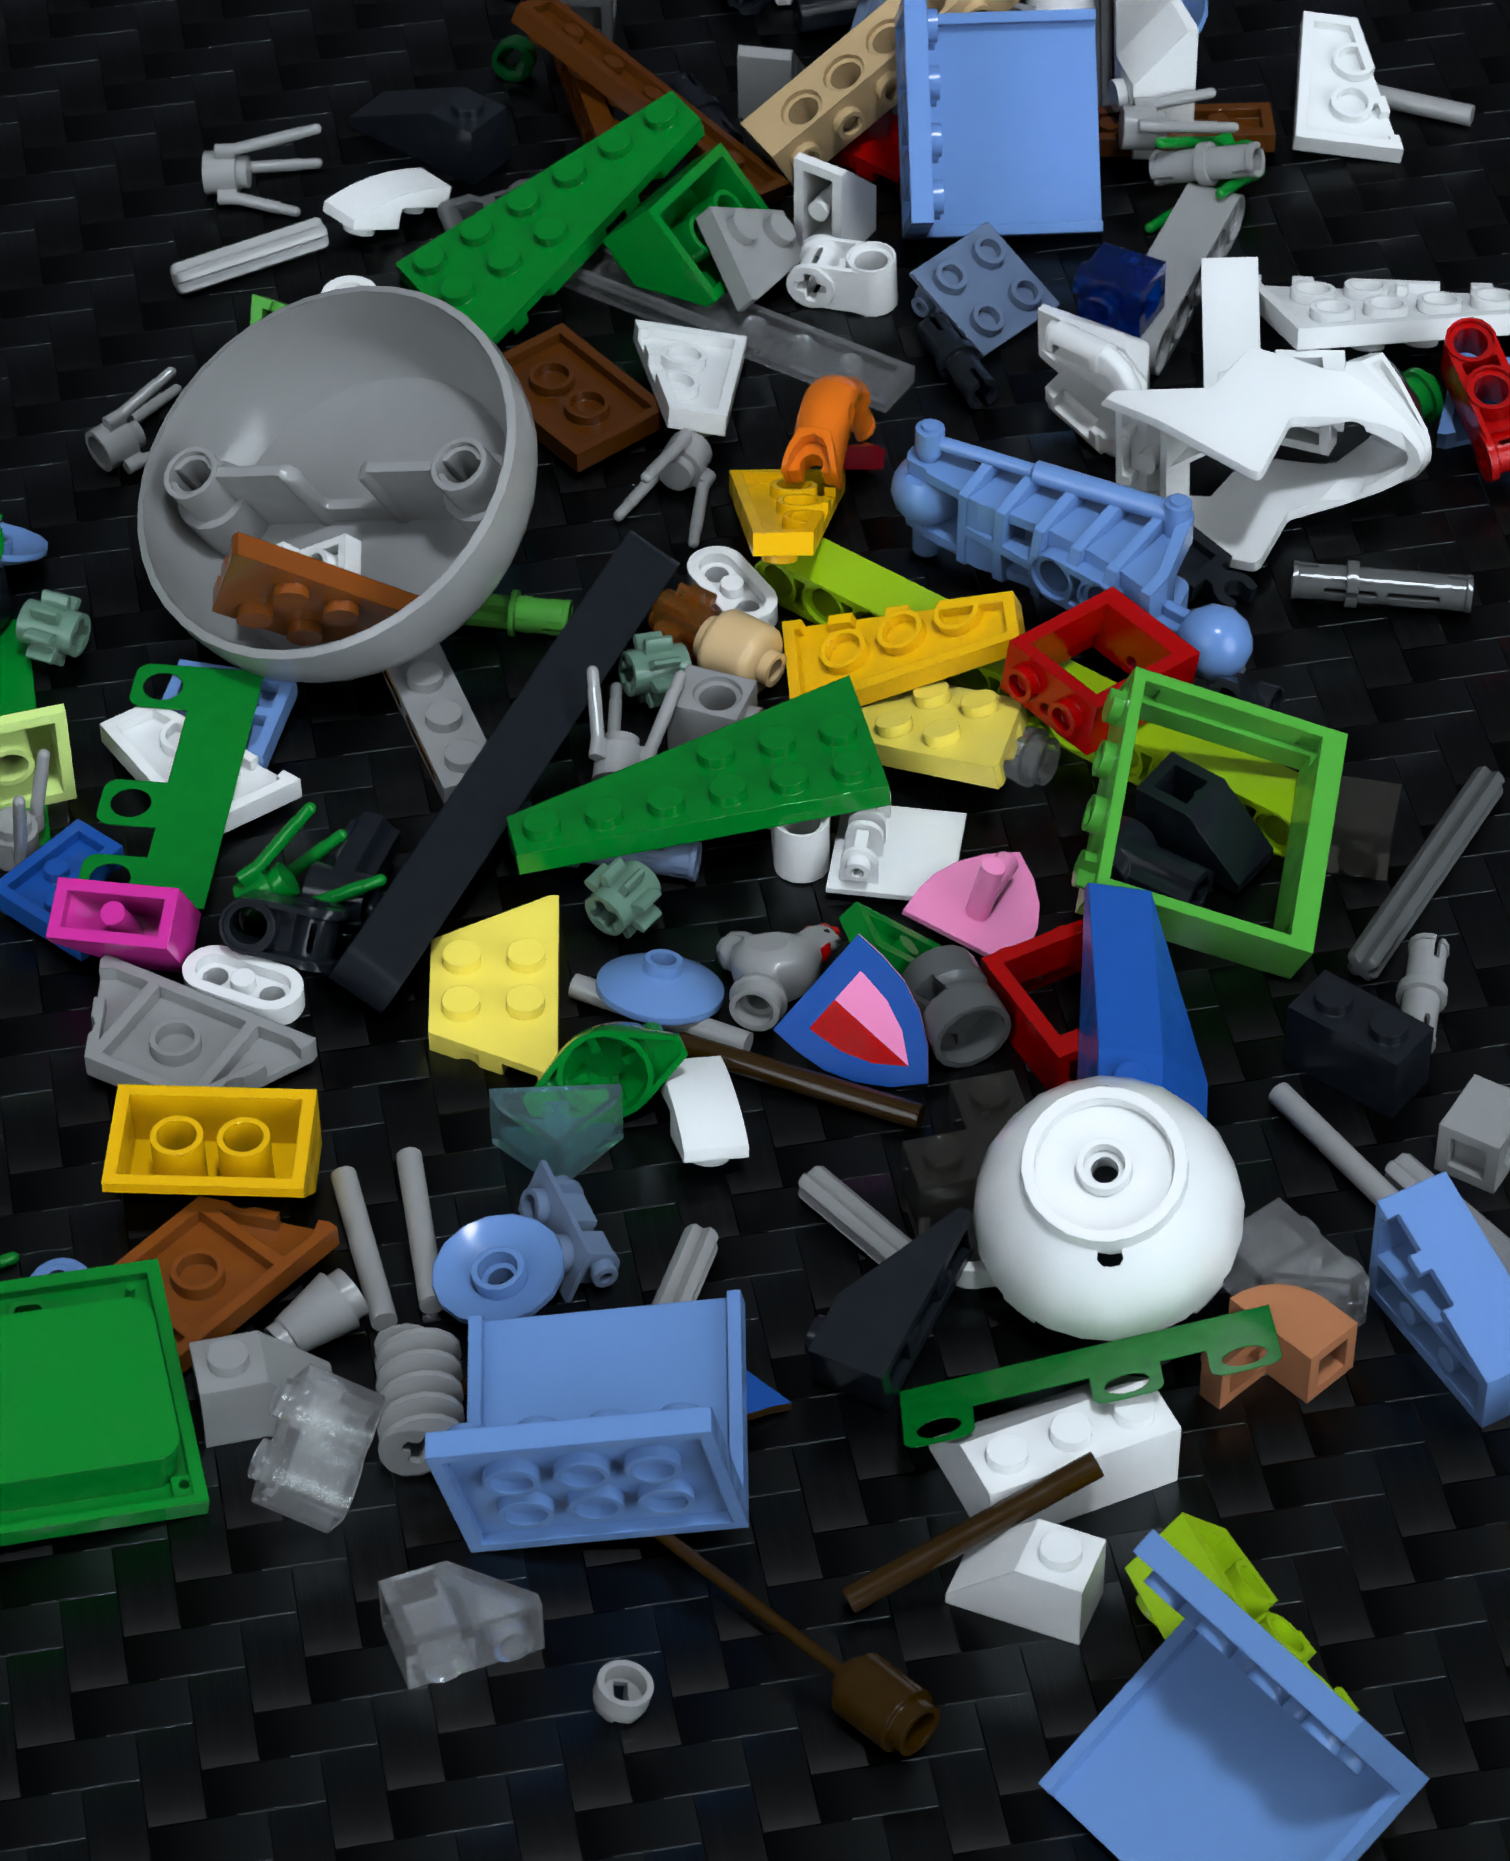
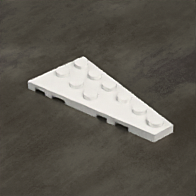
[1259,275,1510,352]

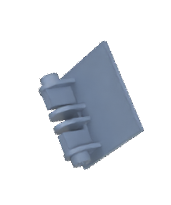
[909,221,1060,359]

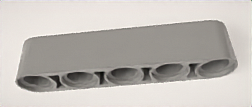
[1107,182,1245,376]

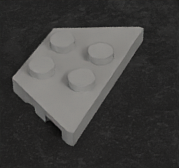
[84,954,318,1088]

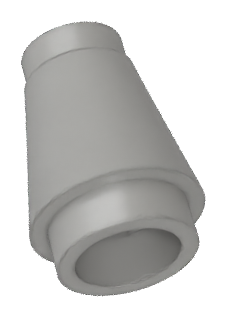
[264,1268,369,1352]

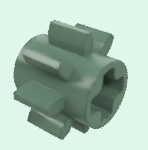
[16,589,91,667]
[618,630,692,709]
[584,857,662,939]

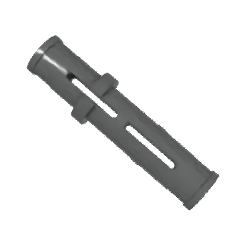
[1290,560,1474,613]

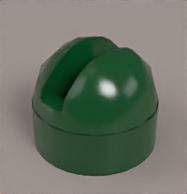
[492,34,537,82]

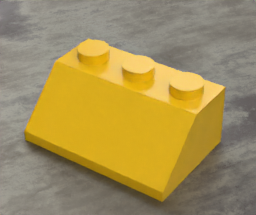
[101,1084,322,1198]

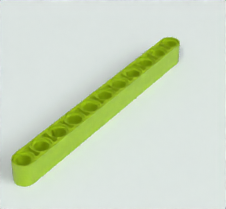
[754,537,1299,857]

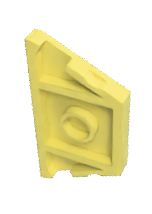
[861,680,1028,789]
[428,895,560,1080]

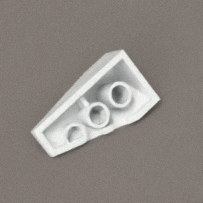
[1108,0,1199,121]

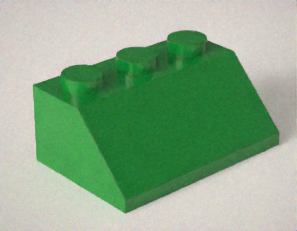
[602,142,769,307]

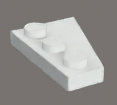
[1292,11,1404,163]
[633,319,747,437]
[99,706,302,833]

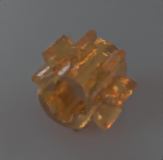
[649,582,721,660]

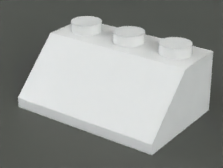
[929,1375,1181,1528]

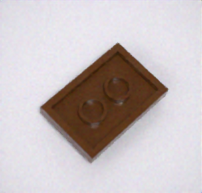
[502,323,666,473]

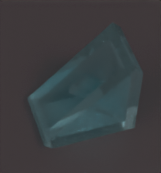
[489,1084,624,1179]

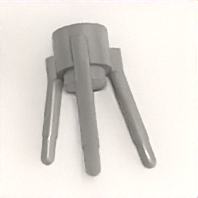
[1118,87,1239,160]
[202,123,323,217]
[85,366,182,474]
[613,428,716,549]
[587,665,686,781]
[0,748,50,872]

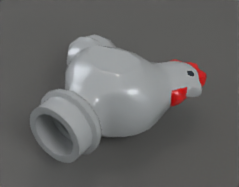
[716,923,842,1031]

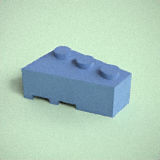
[1367,1171,1510,1428]

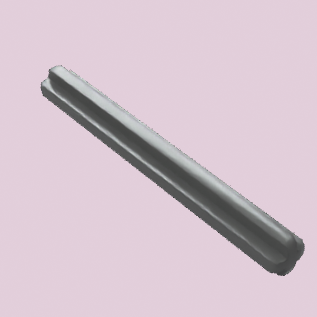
[1347,766,1505,981]

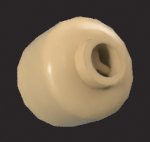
[692,609,786,694]

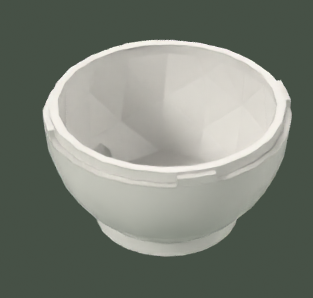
[973,1075,1245,1341]

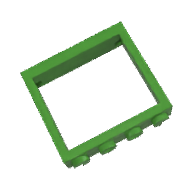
[1071,666,1348,979]

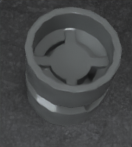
[901,945,1012,1068]

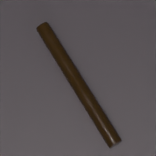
[680,1031,926,1130]
[841,1451,1104,1613]

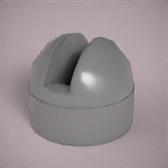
[592,1660,654,1724]

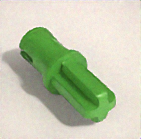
[463,589,574,637]

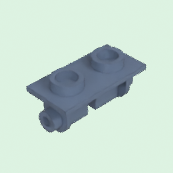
[518,1160,620,1302]

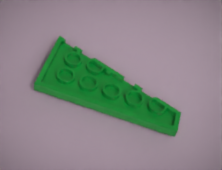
[395,90,705,345]
[506,675,891,875]

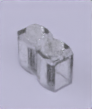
[248,1363,385,1534]

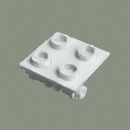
[826,793,967,901]

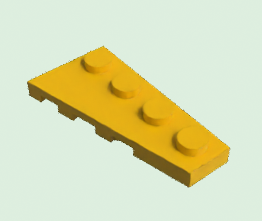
[729,469,845,564]
[782,591,1025,707]

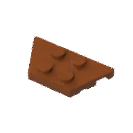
[212,532,419,646]
[113,1196,340,1374]

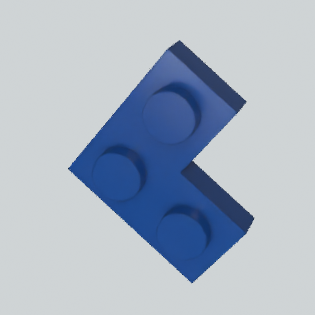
[0,819,124,962]

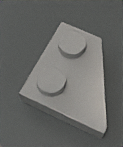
[695,206,801,311]

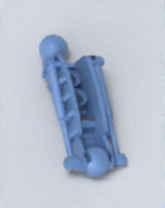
[890,418,1253,682]

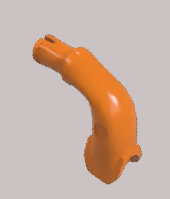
[781,375,875,489]

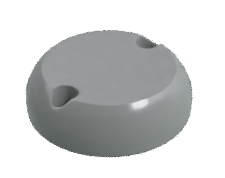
[137,286,538,683]

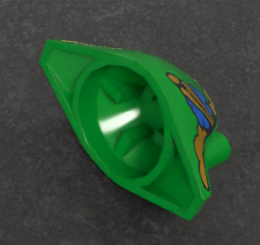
[522,1022,688,1122]

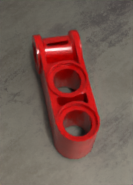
[1440,317,1510,483]

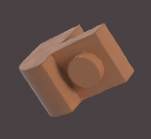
[1199,1284,1358,1410]

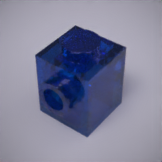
[1073,242,1166,338]

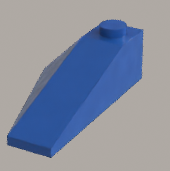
[1077,883,1208,1120]

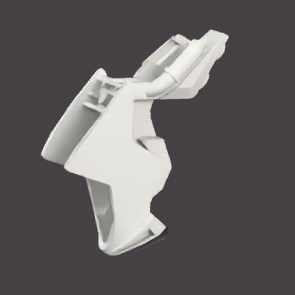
[1038,304,1432,572]

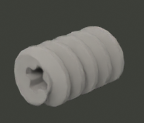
[374,1323,465,1477]

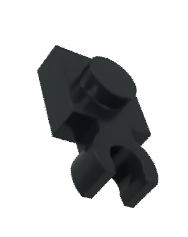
[1176,526,1257,609]

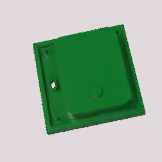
[0,1258,210,1546]

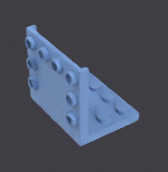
[895,0,1103,240]
[425,1289,749,1553]
[1038,1529,1429,1861]

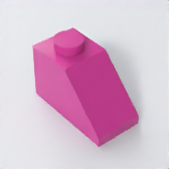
[46,877,201,973]

